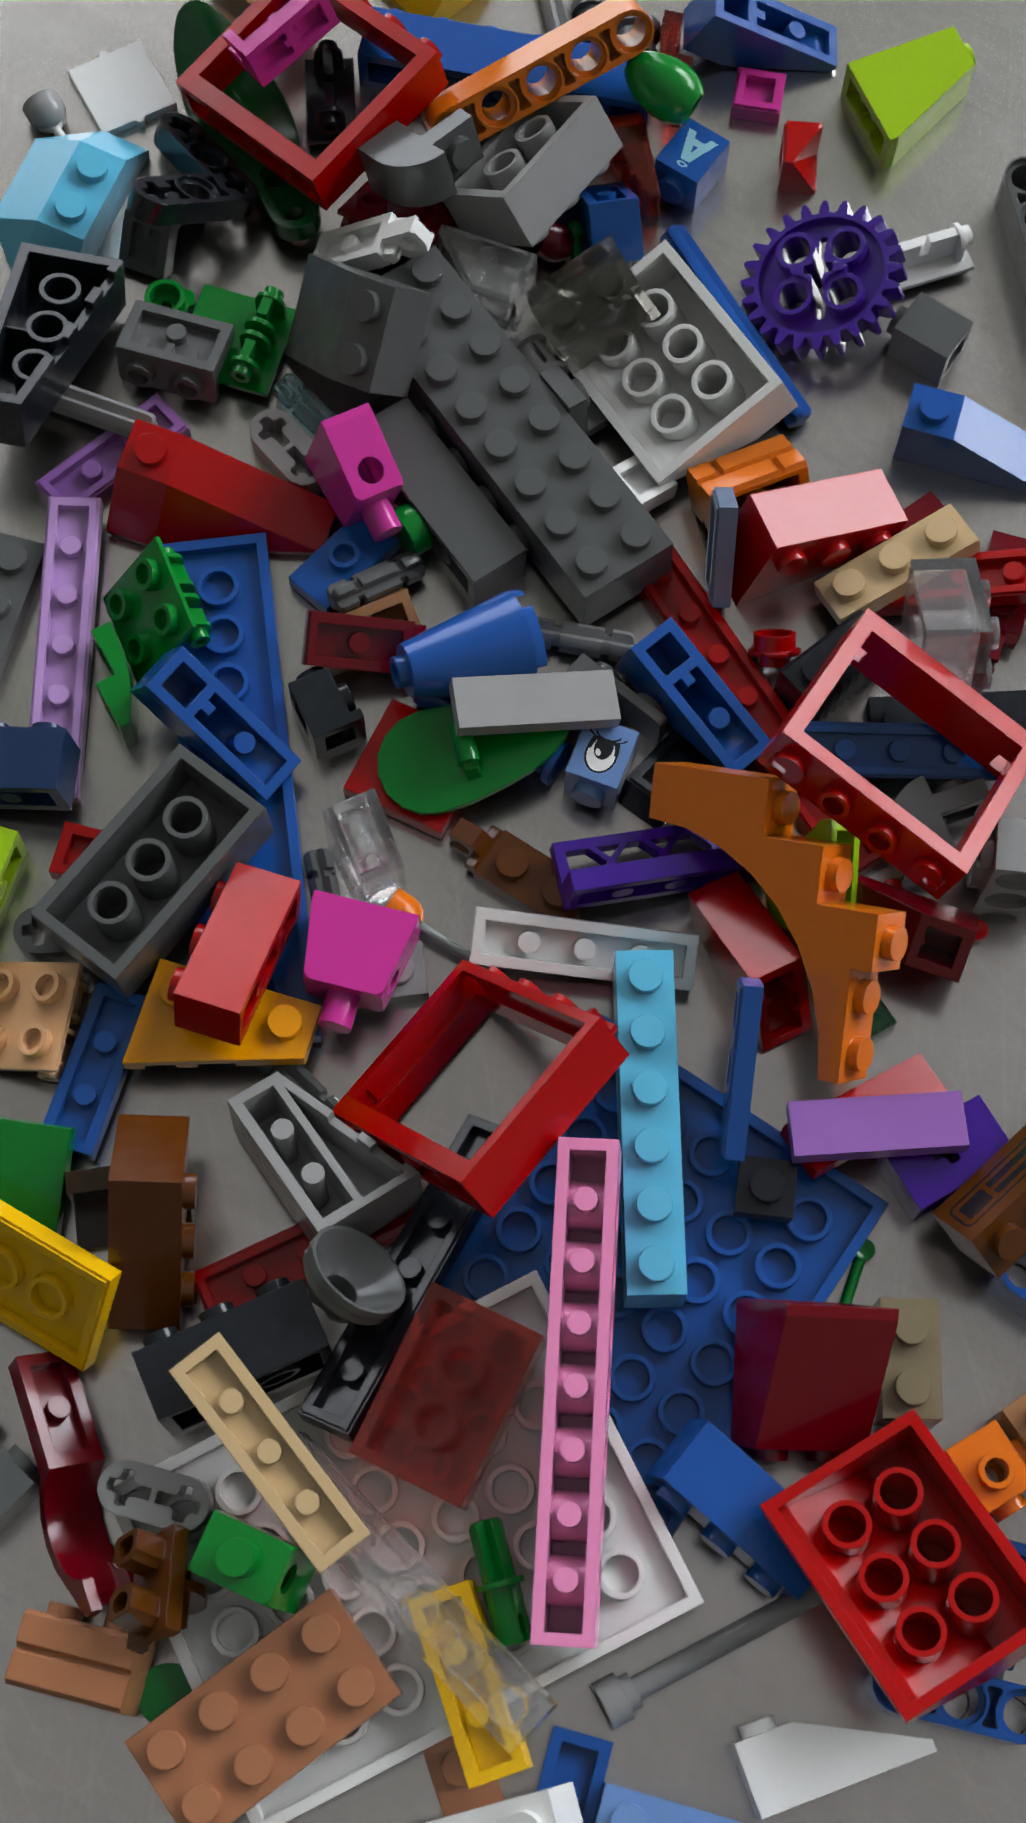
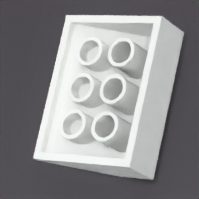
[546,239,798,487]

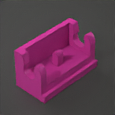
[222,0,340,88]

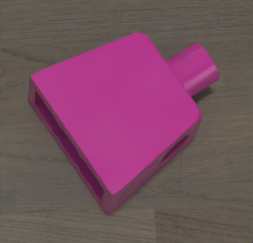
[305,403,403,542]
[303,890,420,1034]

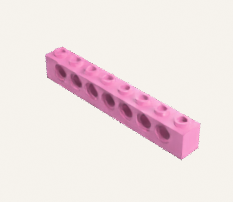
[530,1137,622,1649]

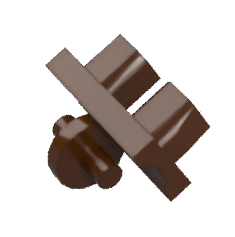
[107,1523,208,1655]

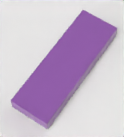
[35,393,191,502]
[786,1090,970,1163]

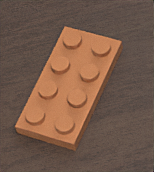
[124,1588,403,1823]

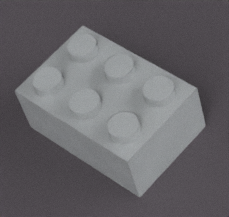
[443,95,623,247]

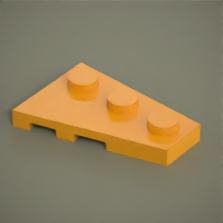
[122,959,322,1069]

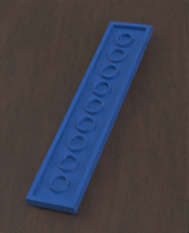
[163,532,322,1043]

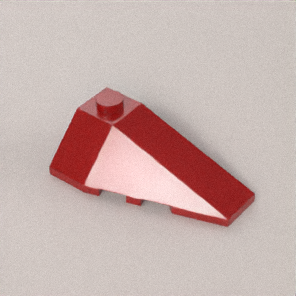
[106,418,337,555]

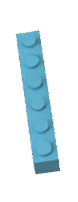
[612,950,687,1308]

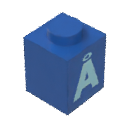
[652,118,730,213]

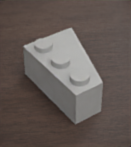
[227,1071,422,1242]

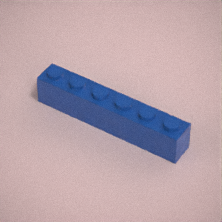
[357,6,651,137]

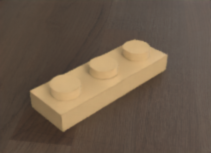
[813,503,980,625]

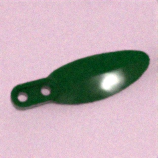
[173,0,321,242]

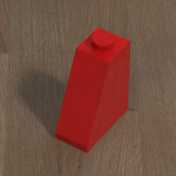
[688,871,813,1052]

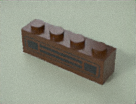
[932,1125,1026,1279]

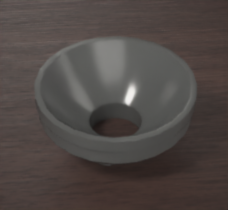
[303,1225,406,1326]

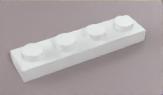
[469,906,699,991]

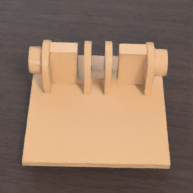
[0,962,88,1082]

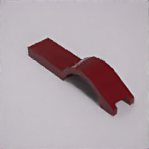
[8,1351,134,1617]

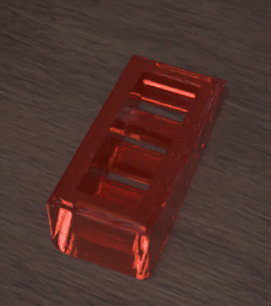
[608,112,661,227]

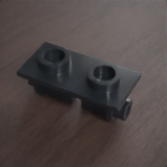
[305,39,356,145]

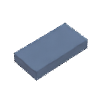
[704,487,739,608]

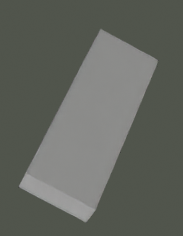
[449,669,621,736]

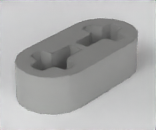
[249,409,322,495]
[97,1459,215,1533]

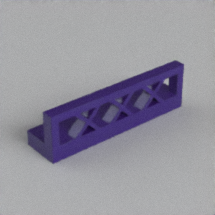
[549,825,756,911]

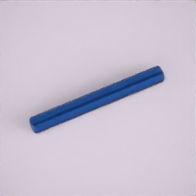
[660,225,812,428]

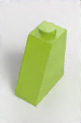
[841,26,976,171]

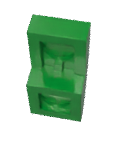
[91,621,139,749]

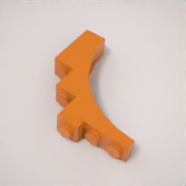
[649,762,908,1084]

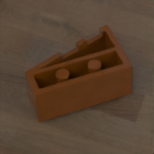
[108,1114,197,1331]

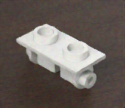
[898,222,975,291]

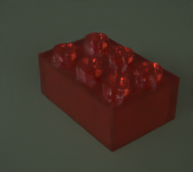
[348,1282,547,1511]

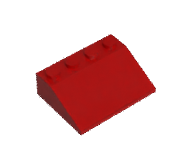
[760,1409,1026,1725]

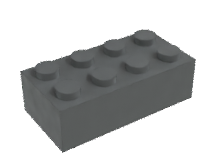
[29,744,274,1000]

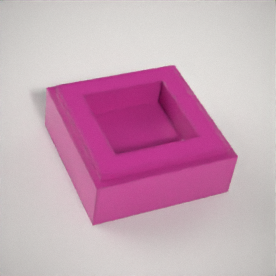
[730,67,787,125]

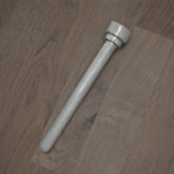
[590,1585,823,1730]

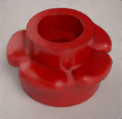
[748,629,801,668]

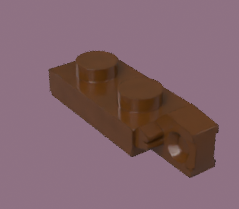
[449,817,586,919]

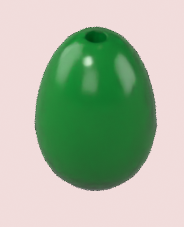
[624,51,704,125]

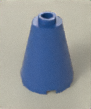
[389,589,547,698]

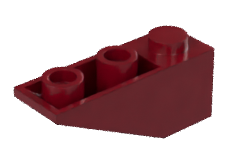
[857,874,979,983]

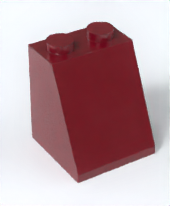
[731,1298,899,1462]

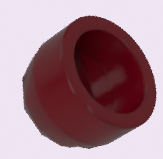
[532,221,574,263]

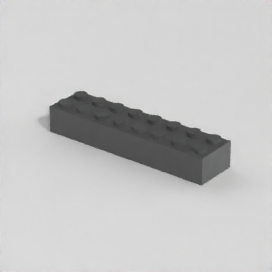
[382,245,673,625]

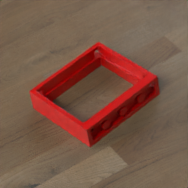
[175,0,449,211]
[757,608,1026,900]
[332,959,629,1219]

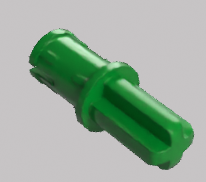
[469,1517,531,1649]

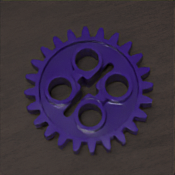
[740,200,908,361]

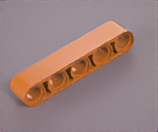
[421,0,655,141]

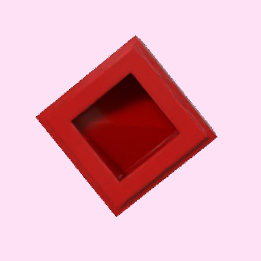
[778,120,823,195]

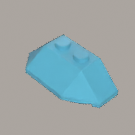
[0,131,149,270]

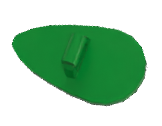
[378,705,569,816]

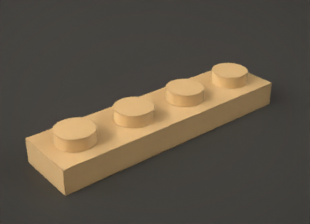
[169,1332,371,1574]

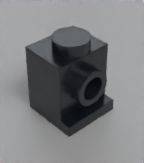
[288,666,367,759]

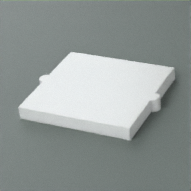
[67,40,178,135]

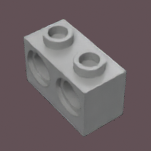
[967,817,1026,913]

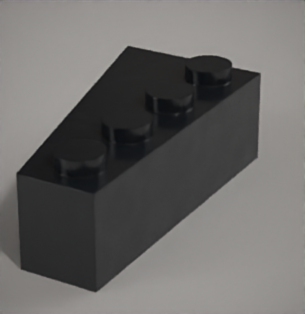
[0,242,126,448]

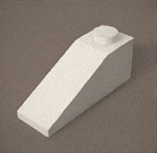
[729,1714,937,1820]

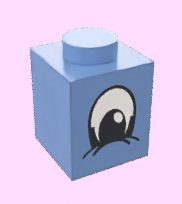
[564,725,639,809]

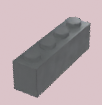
[375,397,529,606]

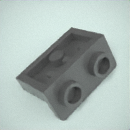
[115,299,235,403]

